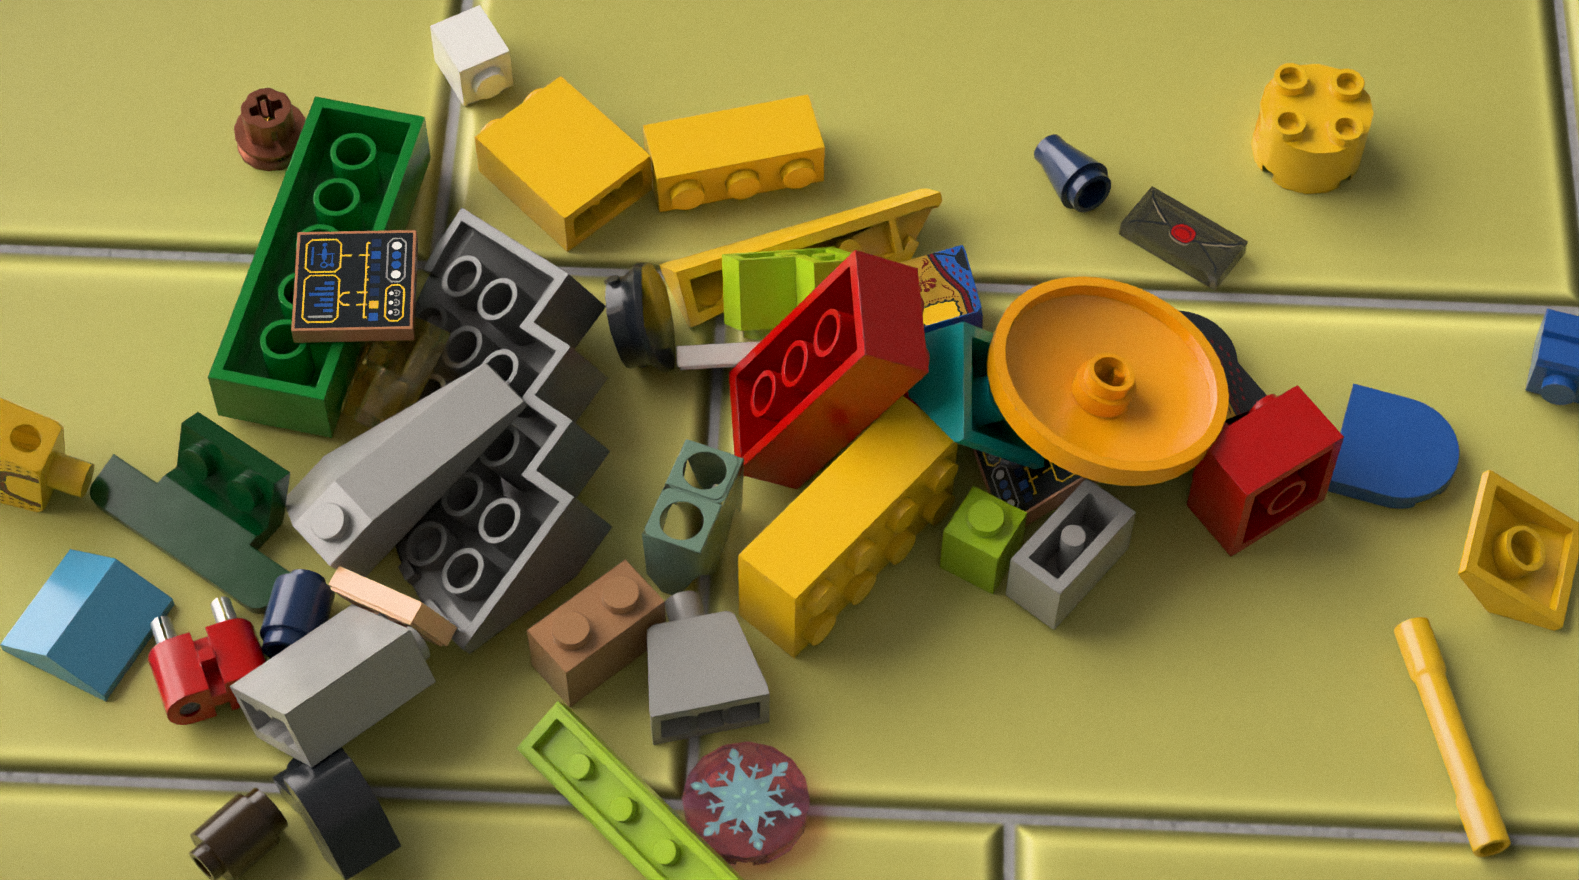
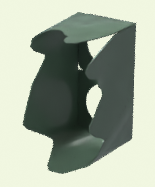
[642,439,744,595]

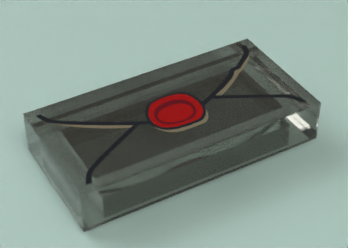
[1119,186,1248,290]

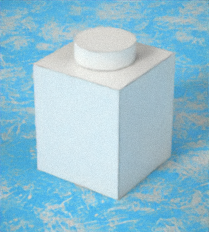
[430,5,513,107]

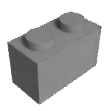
[1006,478,1136,630]

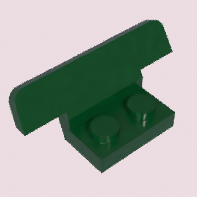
[90,412,291,614]

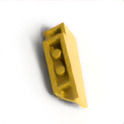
[660,188,942,327]

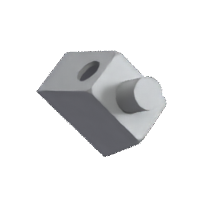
[647,591,770,745]

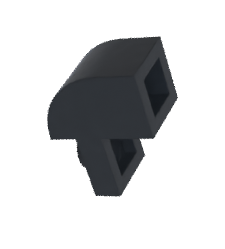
[272,747,402,880]

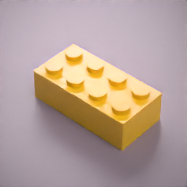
[738,396,958,658]

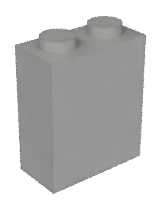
[230,604,436,767]

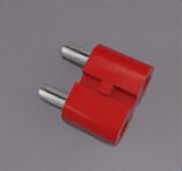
[148,597,266,725]

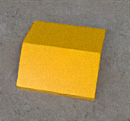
[1458,470,1579,631]

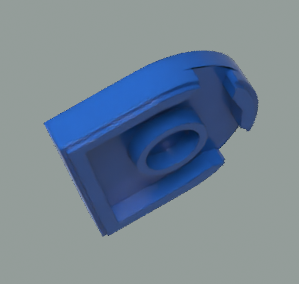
[1328,383,1459,509]

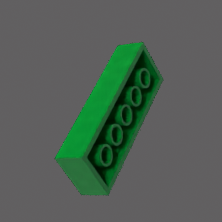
[208,96,431,438]

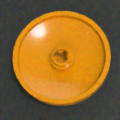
[987,276,1229,486]

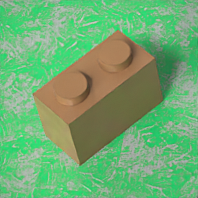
[527,559,666,707]

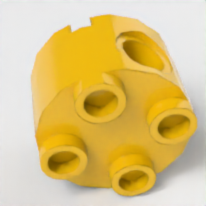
[1251,63,1374,194]

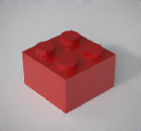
[1186,385,1344,557]

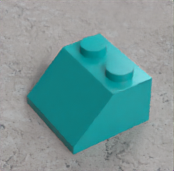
[908,322,1044,469]

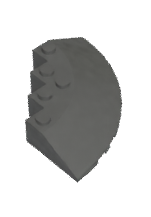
[380,208,613,654]

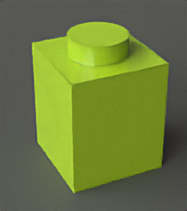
[940,486,1027,594]

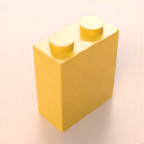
[475,76,652,252]

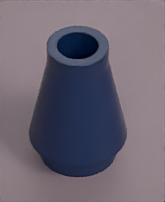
[1034,134,1111,213]

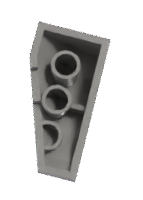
[285,363,528,577]

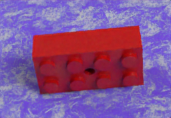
[729,250,930,489]

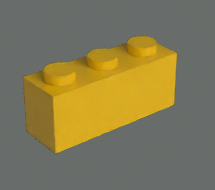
[643,94,825,213]

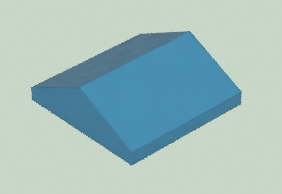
[0,549,175,701]

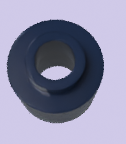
[260,569,335,659]

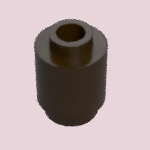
[189,788,288,880]

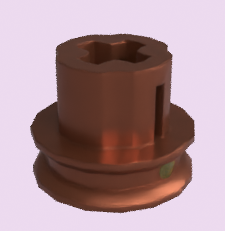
[234,88,306,171]

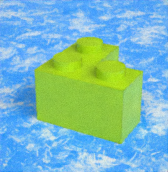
[722,247,851,340]

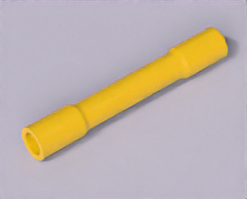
[1394,617,1511,857]

